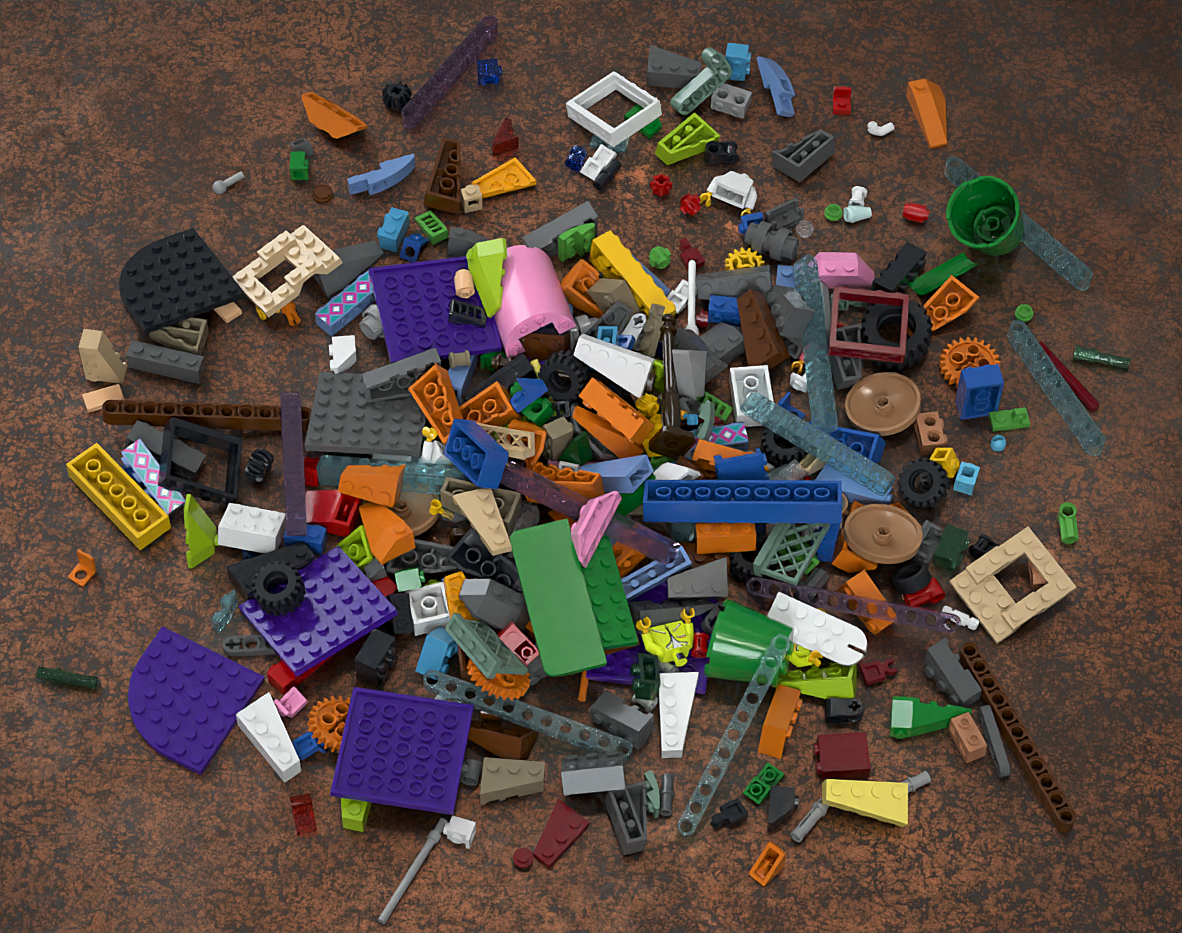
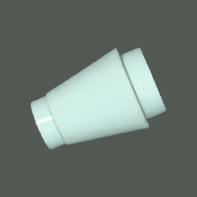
[843,205,872,223]

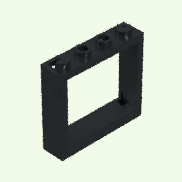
[158,417,243,506]

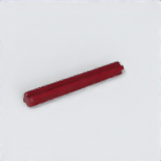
[1034,341,1100,411]

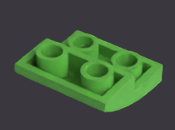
[558,223,595,262]

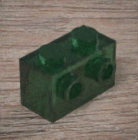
[932,524,971,572]
[630,653,661,701]

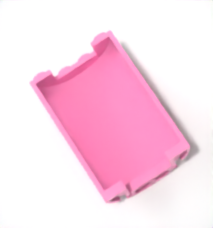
[494,245,576,359]

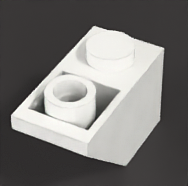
[329,335,356,374]

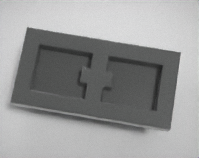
[764,197,805,231]
[909,520,944,565]

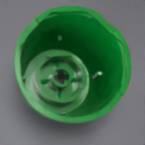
[946,176,1024,256]
[704,599,795,686]

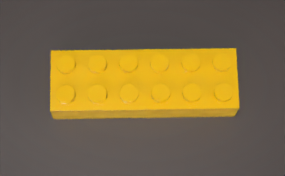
[589,230,676,321]
[66,443,171,550]

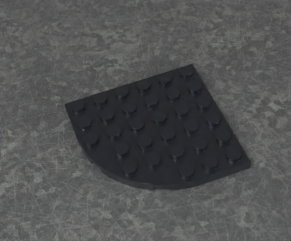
[119,228,245,335]

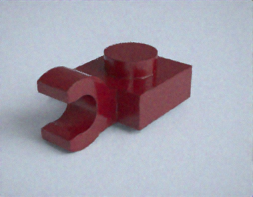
[679,237,705,270]

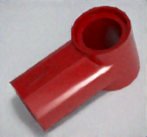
[903,578,946,609]

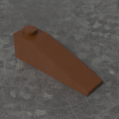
[468,720,538,760]

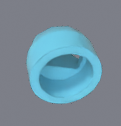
[990,435,1006,452]

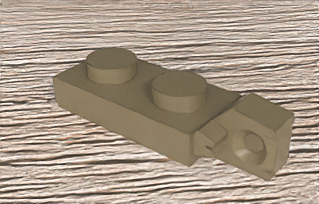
[639,303,665,357]

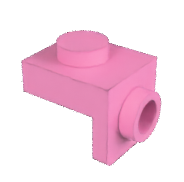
[273,686,309,718]

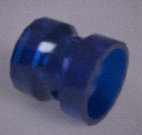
[565,146,587,171]

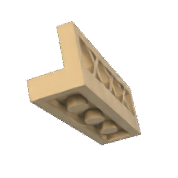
[477,423,535,459]

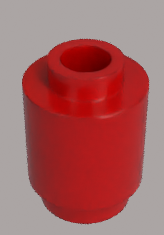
[902,202,930,223]

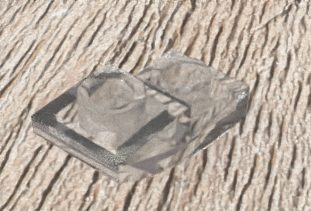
[771,459,808,480]

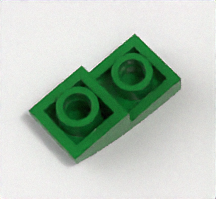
[743,762,785,805]

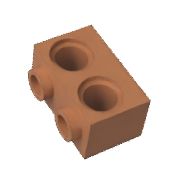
[913,411,948,456]
[948,712,987,763]

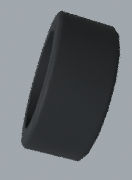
[892,561,932,594]

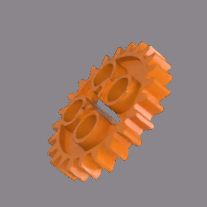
[939,337,1001,389]
[467,659,531,701]
[307,696,350,753]

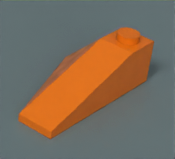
[560,259,604,319]
[907,275,979,337]
[572,406,644,459]
[500,419,547,486]

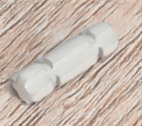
[941,606,979,630]

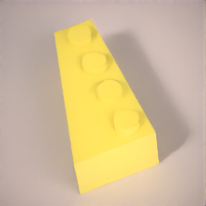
[822,779,908,828]

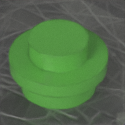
[824,204,842,221]
[1015,304,1034,322]

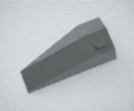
[313,240,384,298]
[572,301,633,354]
[627,599,715,635]

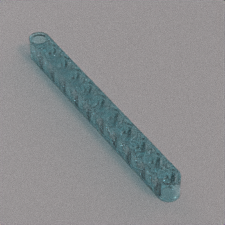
[944,156,1093,291]
[793,254,838,439]
[676,634,790,836]
[423,670,632,761]

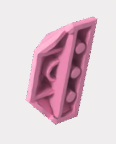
[801,252,875,289]
[570,491,622,568]

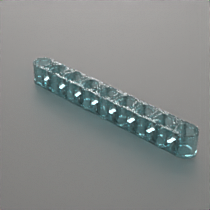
[1007,320,1105,457]
[740,392,896,496]

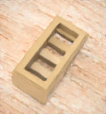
[792,451,828,475]

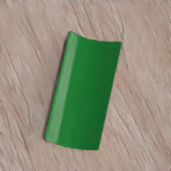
[909,252,982,295]

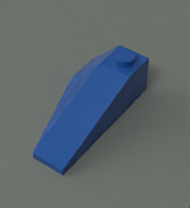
[806,421,886,472]

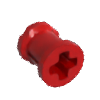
[691,633,709,659]

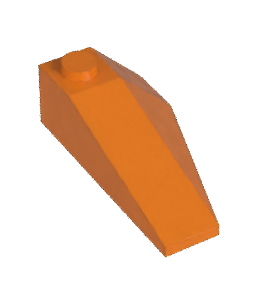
[906,78,947,149]
[832,500,878,573]
[359,502,415,565]

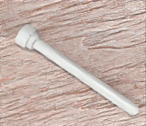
[685,260,699,336]

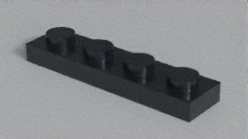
[462,353,535,403]

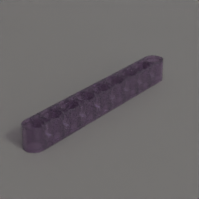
[402,15,498,129]
[280,392,307,536]

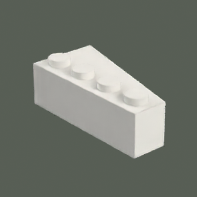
[573,334,655,399]
[658,672,699,758]
[236,692,301,783]

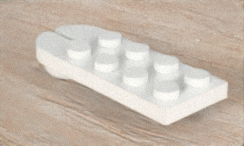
[767,592,867,666]

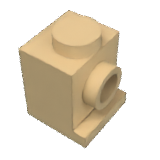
[460,185,482,213]

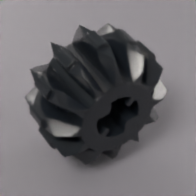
[382,81,412,111]
[245,448,274,482]

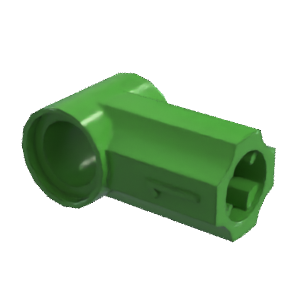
[1057,502,1079,544]

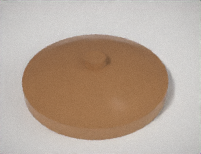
[845,372,921,436]
[363,477,440,537]
[844,504,923,564]

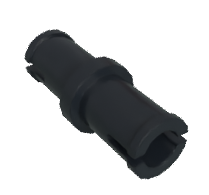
[593,159,622,191]

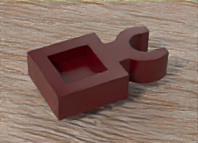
[859,659,898,686]

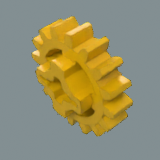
[725,248,765,271]

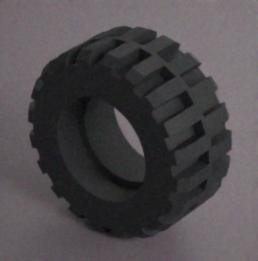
[860,298,932,370]

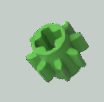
[648,246,671,269]

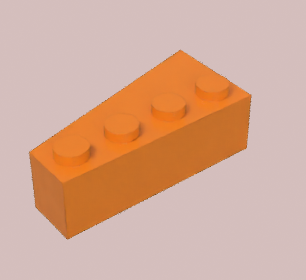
[408,364,463,445]
[579,377,655,444]
[459,381,522,431]
[522,462,605,504]

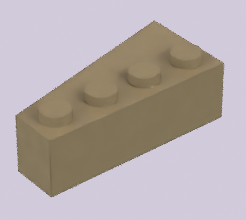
[440,477,522,537]

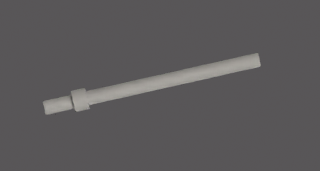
[378,818,447,924]

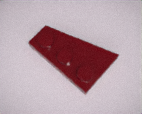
[533,799,589,869]

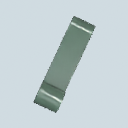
[670,47,732,115]

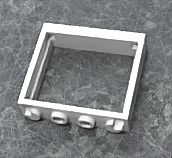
[566,71,662,147]

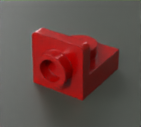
[832,86,851,115]
[299,457,325,487]

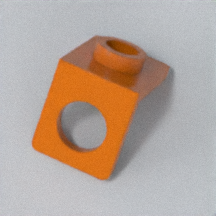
[68,549,97,587]

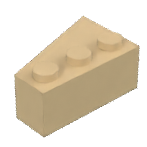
[79,329,128,384]

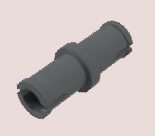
[659,773,675,816]

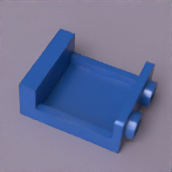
[713,448,769,480]

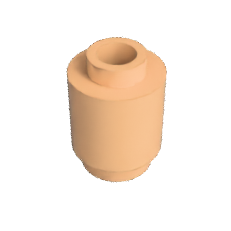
[454,269,475,298]

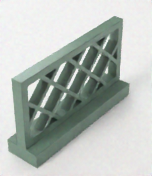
[753,523,830,586]
[445,613,528,679]

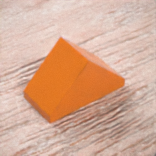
[748,841,787,886]

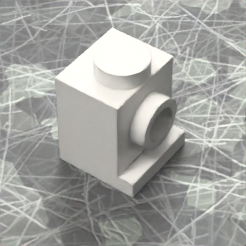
[443,816,476,849]

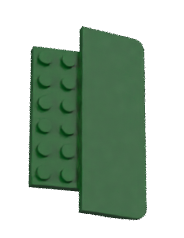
[510,519,638,677]

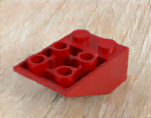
[296,490,362,537]

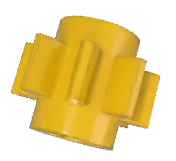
[635,393,659,418]

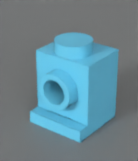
[953,462,980,496]

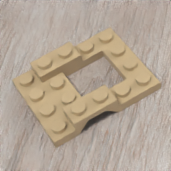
[233,225,343,318]
[949,526,1076,644]

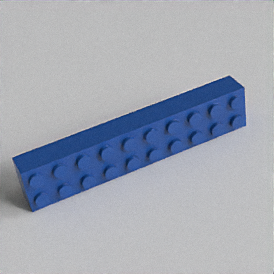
[643,480,842,524]

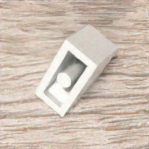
[653,462,701,480]

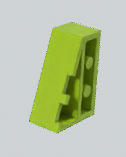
[655,112,720,166]
[341,798,372,832]

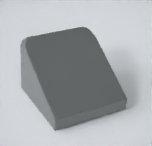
[289,138,313,157]
[364,558,387,582]

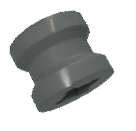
[919,472,933,494]

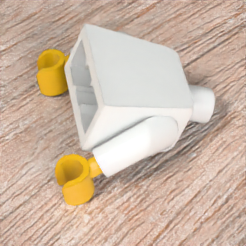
[700,171,757,219]
[417,427,458,482]

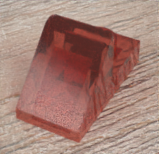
[492,118,519,156]
[290,793,317,835]

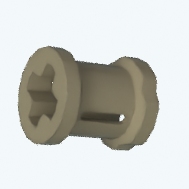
[448,350,471,369]

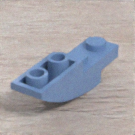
[757,56,795,117]
[347,154,415,195]

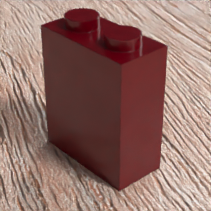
[813,732,871,780]

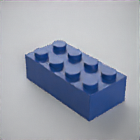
[443,419,509,489]

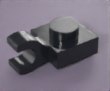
[710,798,748,829]

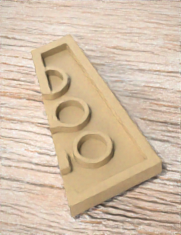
[452,488,512,556]

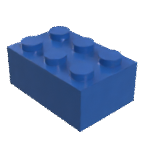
[955,364,1004,420]

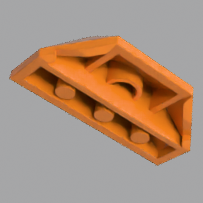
[301,91,368,138]

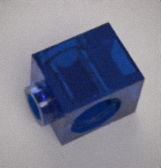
[476,59,502,85]

